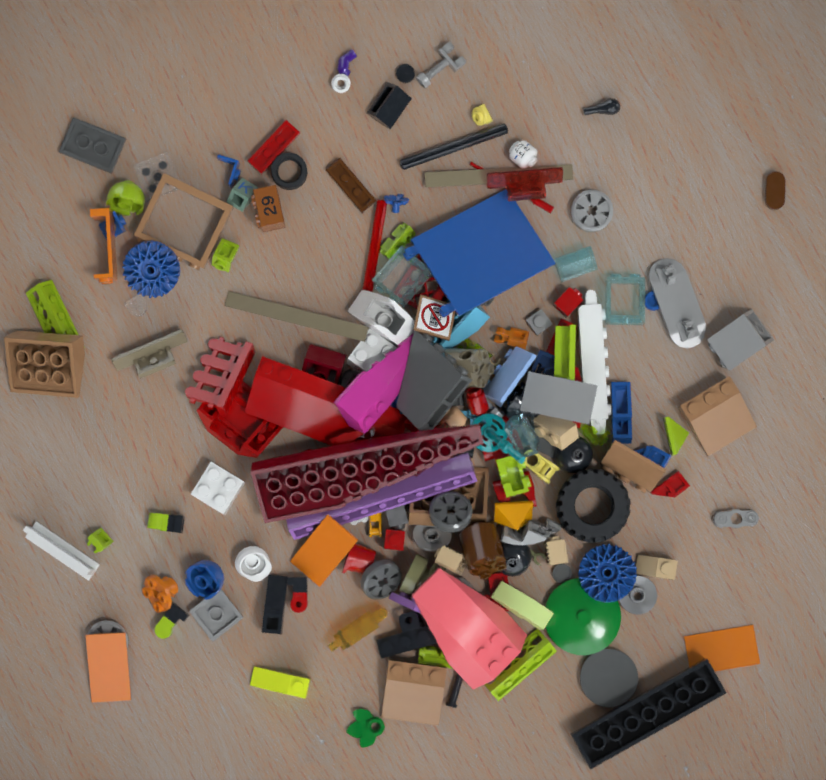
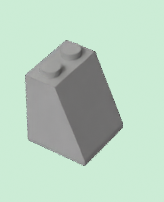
[707,309,774,371]

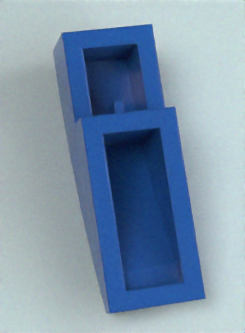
[611,382,632,444]

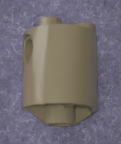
[444,348,494,388]

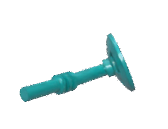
[471,414,525,464]

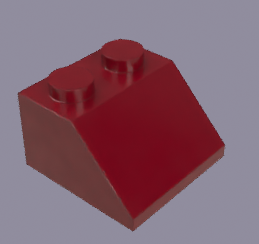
[302,344,347,385]

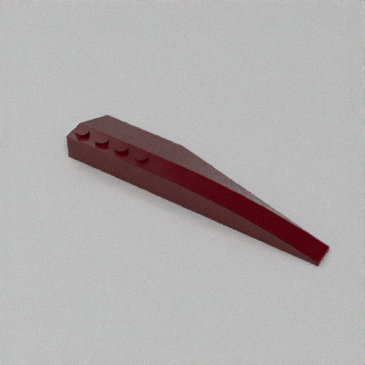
[250,424,484,523]

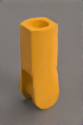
[368,513,382,538]

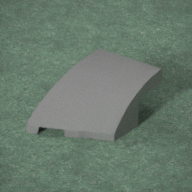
[501,518,562,545]

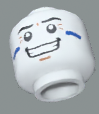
[509,140,538,169]

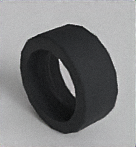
[271,152,308,190]

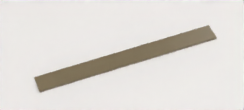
[425,165,573,188]
[225,291,369,342]

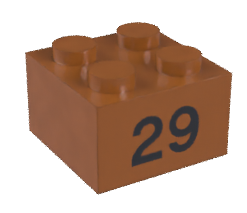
[251,185,286,233]

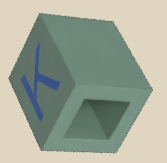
[226,178,258,212]

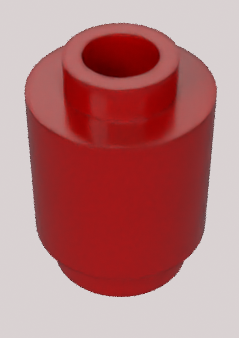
[465,387,489,416]

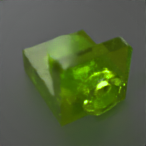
[579,424,610,447]

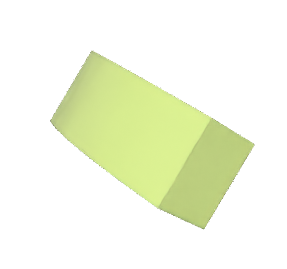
[491,581,554,630]

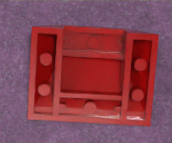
[196,375,284,458]

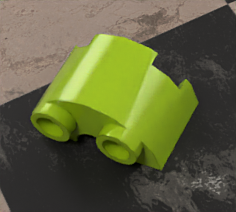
[496,456,531,498]

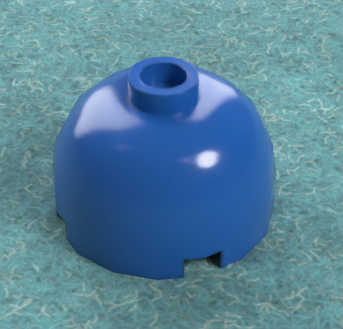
[185,560,225,600]

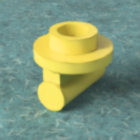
[472,104,493,126]

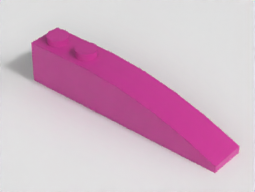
[334,333,414,434]

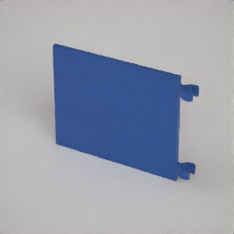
[403,189,556,318]

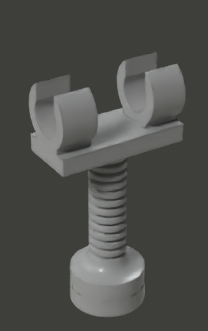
[416,42,466,89]

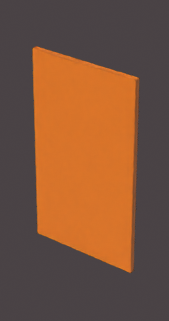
[290,514,358,587]
[684,625,760,671]
[86,632,131,703]

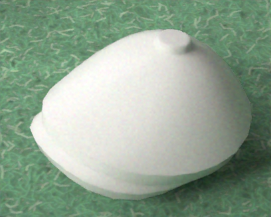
[235,546,272,582]

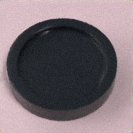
[396,64,415,83]

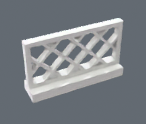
[23,522,100,581]

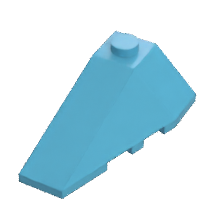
[432,301,490,349]

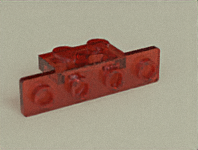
[487,167,563,201]

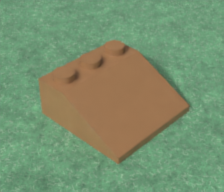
[678,376,757,456]
[599,440,666,493]
[381,660,447,726]

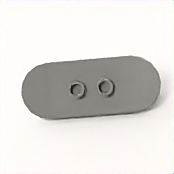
[649,258,706,348]

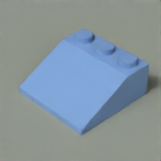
[481,347,537,408]

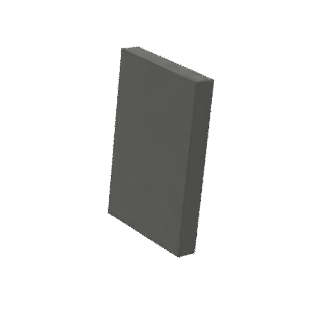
[59,117,127,174]

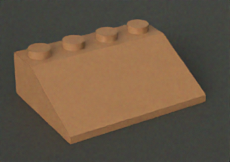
[4,331,85,398]
[409,467,489,528]

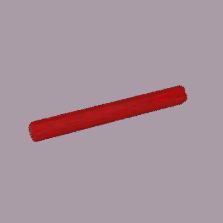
[362,200,387,292]

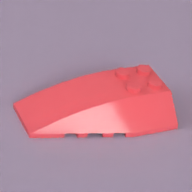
[412,568,527,690]

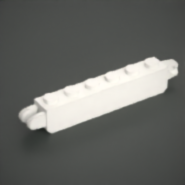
[577,289,612,435]

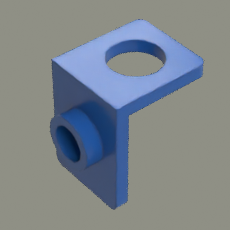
[217,155,241,188]
[99,211,126,240]

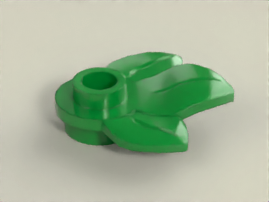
[346,709,385,748]

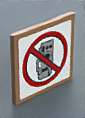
[413,295,455,341]

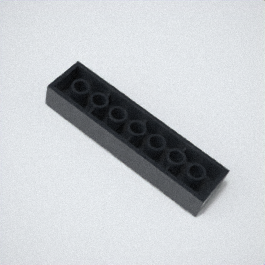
[570,658,727,769]

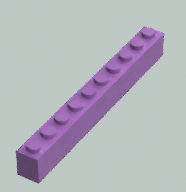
[286,453,477,540]

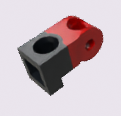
[287,577,308,613]

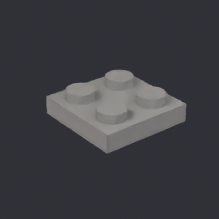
[189,589,244,642]

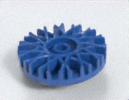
[122,241,180,298]
[578,544,637,603]

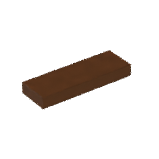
[325,158,377,214]

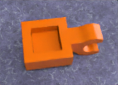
[494,327,529,349]

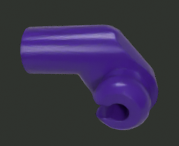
[337,49,357,76]

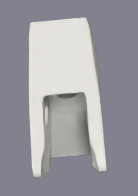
[348,290,415,347]

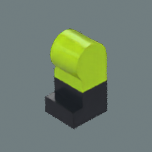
[147,513,185,534]
[155,604,190,639]

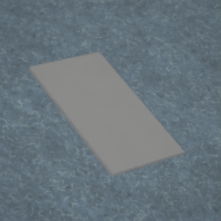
[520,371,598,424]

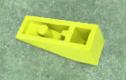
[250,666,311,699]

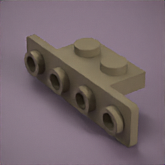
[111,329,187,379]

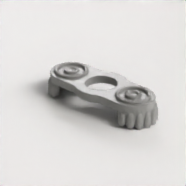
[712,509,759,528]

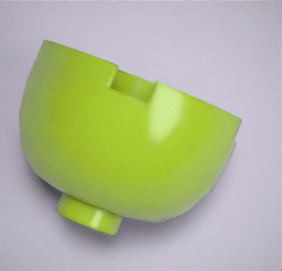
[106,180,145,216]

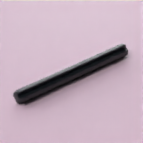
[400,123,508,170]

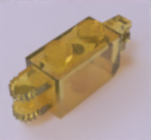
[327,608,388,652]

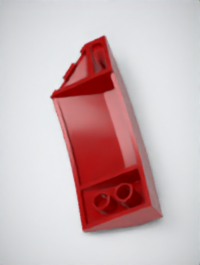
[245,356,407,446]

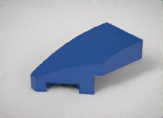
[633,446,671,468]

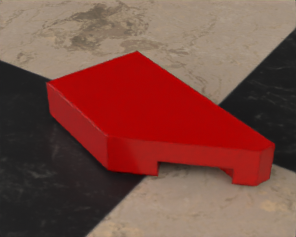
[650,471,690,498]

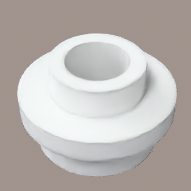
[331,74,350,93]

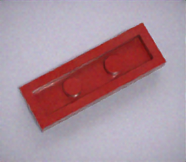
[248,120,301,175]

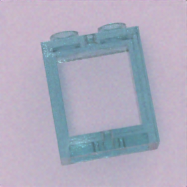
[605,274,645,325]

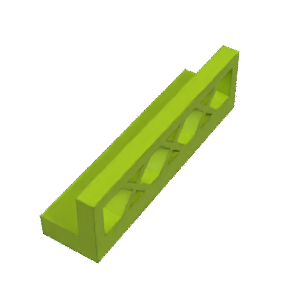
[26,280,85,348]
[554,325,576,381]
[484,629,557,701]

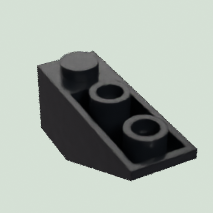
[262,575,288,634]

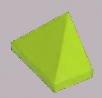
[663,417,689,456]

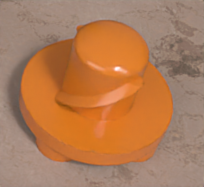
[142,575,178,613]

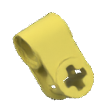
[524,451,560,484]

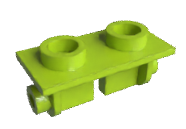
[379,223,416,262]
[418,646,453,669]

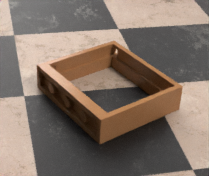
[134,173,234,270]

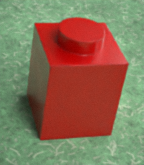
[553,287,583,318]
[384,529,405,551]

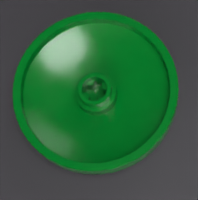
[545,578,621,655]

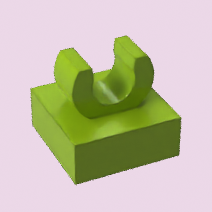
[87,528,114,554]

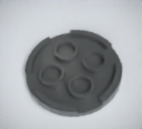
[580,649,638,707]

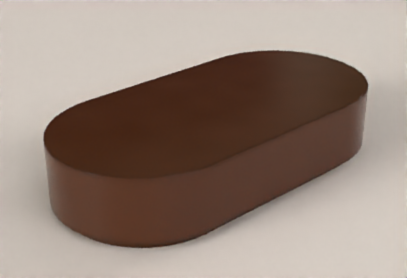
[765,172,786,210]

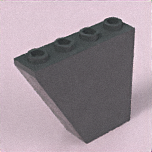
[396,331,472,431]

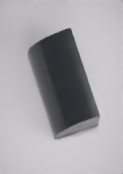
[367,82,412,129]

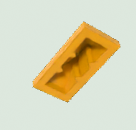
[494,501,533,530]

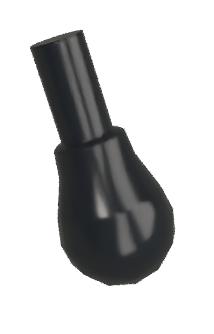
[583,98,620,115]

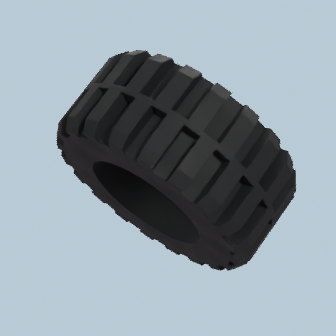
[556,468,631,543]

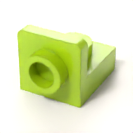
[211,238,240,272]

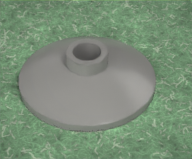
[413,525,451,552]
[619,576,657,615]

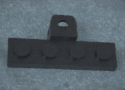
[376,611,437,659]

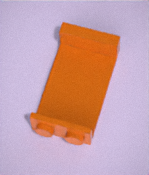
[90,208,118,284]

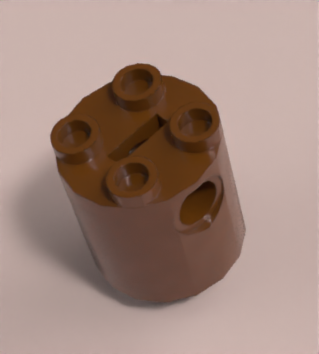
[459,522,507,579]

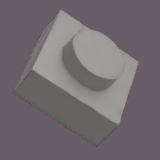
[526,309,553,336]

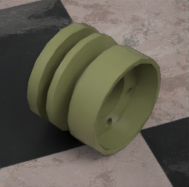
[400,554,446,595]

